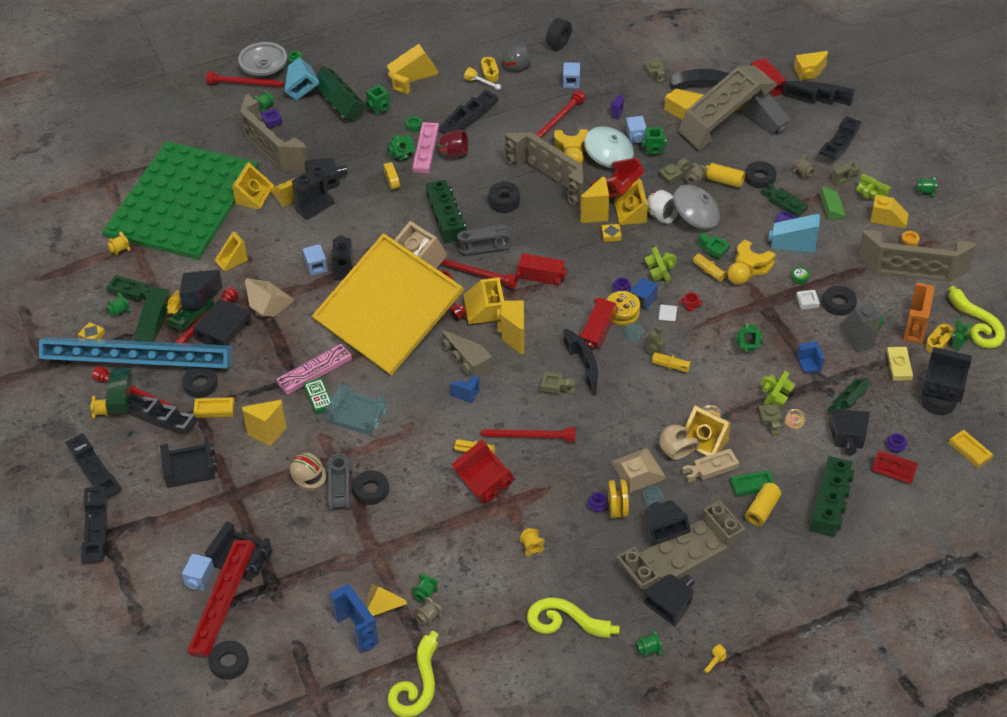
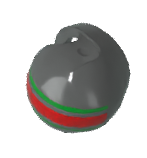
[503,42,531,71]

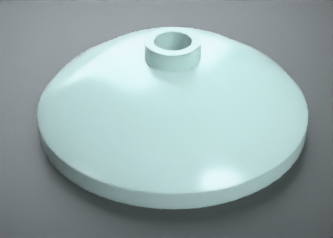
[584,126,634,168]

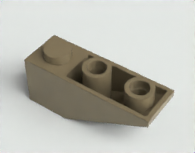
[441,330,493,377]

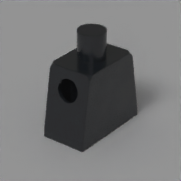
[305,158,348,191]
[332,235,354,280]
[829,409,870,455]
[645,501,691,545]
[643,574,695,627]

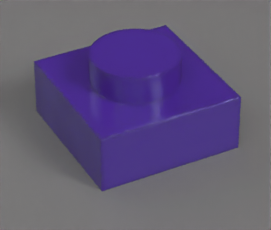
[610,95,624,119]
[261,108,283,128]

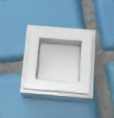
[796,290,820,310]

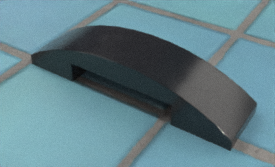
[670,69,729,89]
[819,116,862,159]
[563,329,598,396]
[65,433,122,498]
[81,486,107,563]

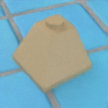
[245,278,294,318]
[611,448,666,493]

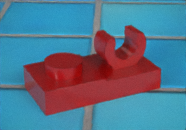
[872,450,919,484]

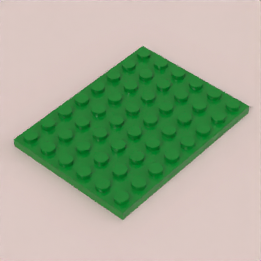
[102,141,259,260]

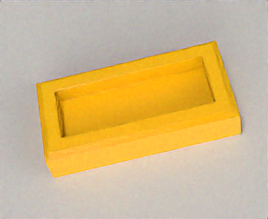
[193,397,235,418]
[948,429,993,468]

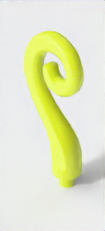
[948,286,1005,349]
[527,597,620,638]
[387,631,439,717]

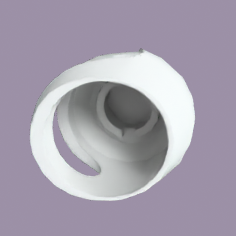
[647,190,679,224]

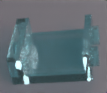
[325,382,387,435]

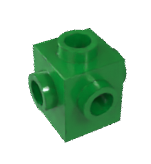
[366,84,391,115]
[642,127,667,155]
[387,134,416,160]
[735,324,763,351]

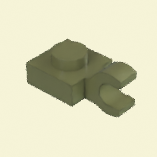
[644,60,665,83]
[658,158,689,185]
[831,161,861,187]
[645,326,666,354]
[540,372,576,395]
[758,404,783,435]

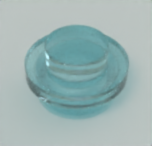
[625,323,644,341]
[643,486,663,505]

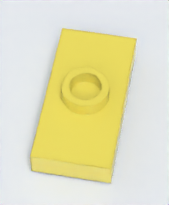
[886,347,913,381]

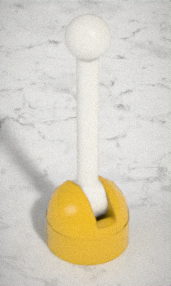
[464,67,501,91]

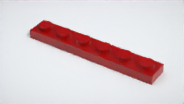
[187,540,255,657]

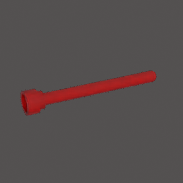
[206,71,285,87]
[535,90,586,138]
[440,259,518,289]
[174,286,239,343]
[92,366,172,406]
[480,427,576,443]

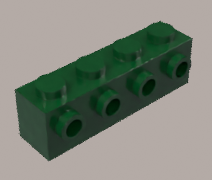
[316,66,367,122]
[425,179,467,244]
[810,456,855,537]

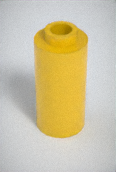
[705,163,746,188]
[745,483,782,527]

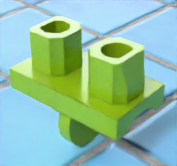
[856,174,891,200]
[645,246,677,282]
[760,371,795,408]

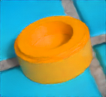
[901,231,920,246]

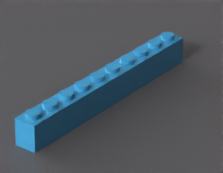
[39,337,233,368]

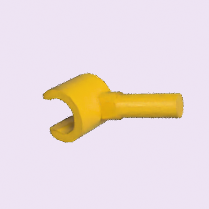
[704,644,726,674]

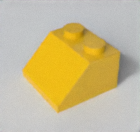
[497,300,524,354]

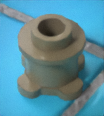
[793,155,816,179]
[685,163,707,186]
[415,597,442,626]

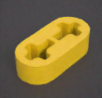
[481,57,499,83]
[383,162,400,190]
[926,324,954,353]

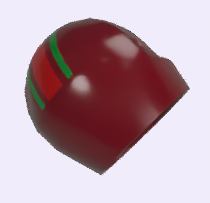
[438,130,468,159]

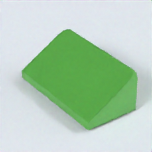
[820,186,846,220]

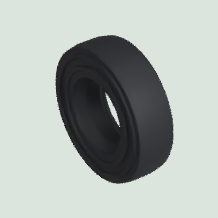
[745,161,777,188]
[822,286,857,316]
[182,367,218,398]
[352,470,389,505]
[208,641,249,680]

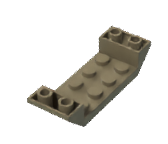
[678,66,777,151]
[240,94,308,173]
[505,132,583,209]
[858,230,976,282]
[617,500,745,589]

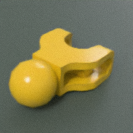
[554,129,588,164]
[727,240,776,285]

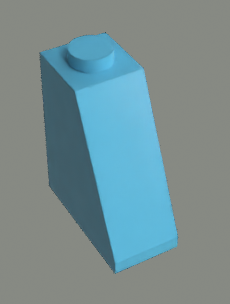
[284,57,319,101]
[768,214,820,253]

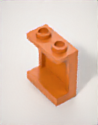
[903,283,935,344]

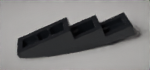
[783,81,855,106]
[439,89,499,133]
[127,394,198,434]

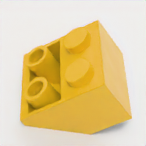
[463,278,504,324]

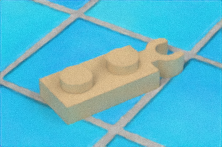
[682,449,739,482]

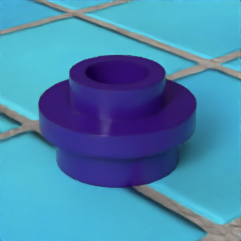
[613,277,631,292]
[886,433,907,452]
[588,492,608,512]

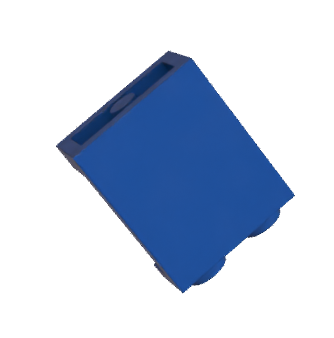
[330,583,379,653]

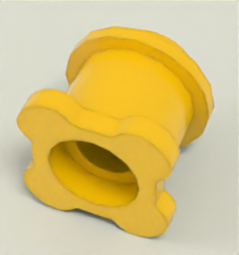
[107,232,131,255]
[90,396,110,419]
[519,528,545,556]

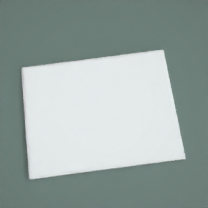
[659,305,677,321]

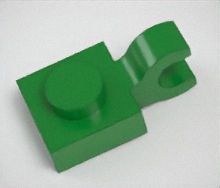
[696,233,730,259]
[951,317,971,352]

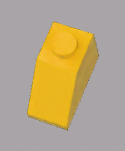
[794,51,828,81]
[870,195,909,229]

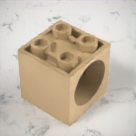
[395,221,448,269]

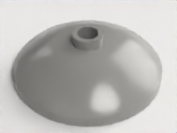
[238,42,287,76]
[673,185,720,230]

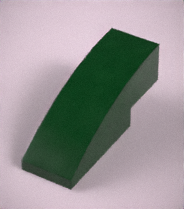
[134,287,171,342]
[105,368,132,415]

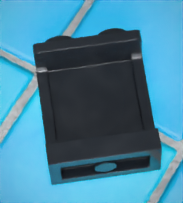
[292,164,335,220]
[193,299,252,346]
[922,347,972,403]
[160,437,218,488]
[205,521,273,582]

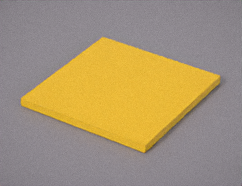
[312,233,464,376]

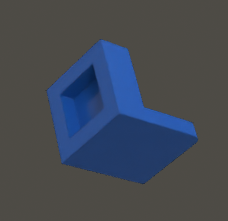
[631,278,658,310]
[796,341,824,374]
[450,375,480,403]

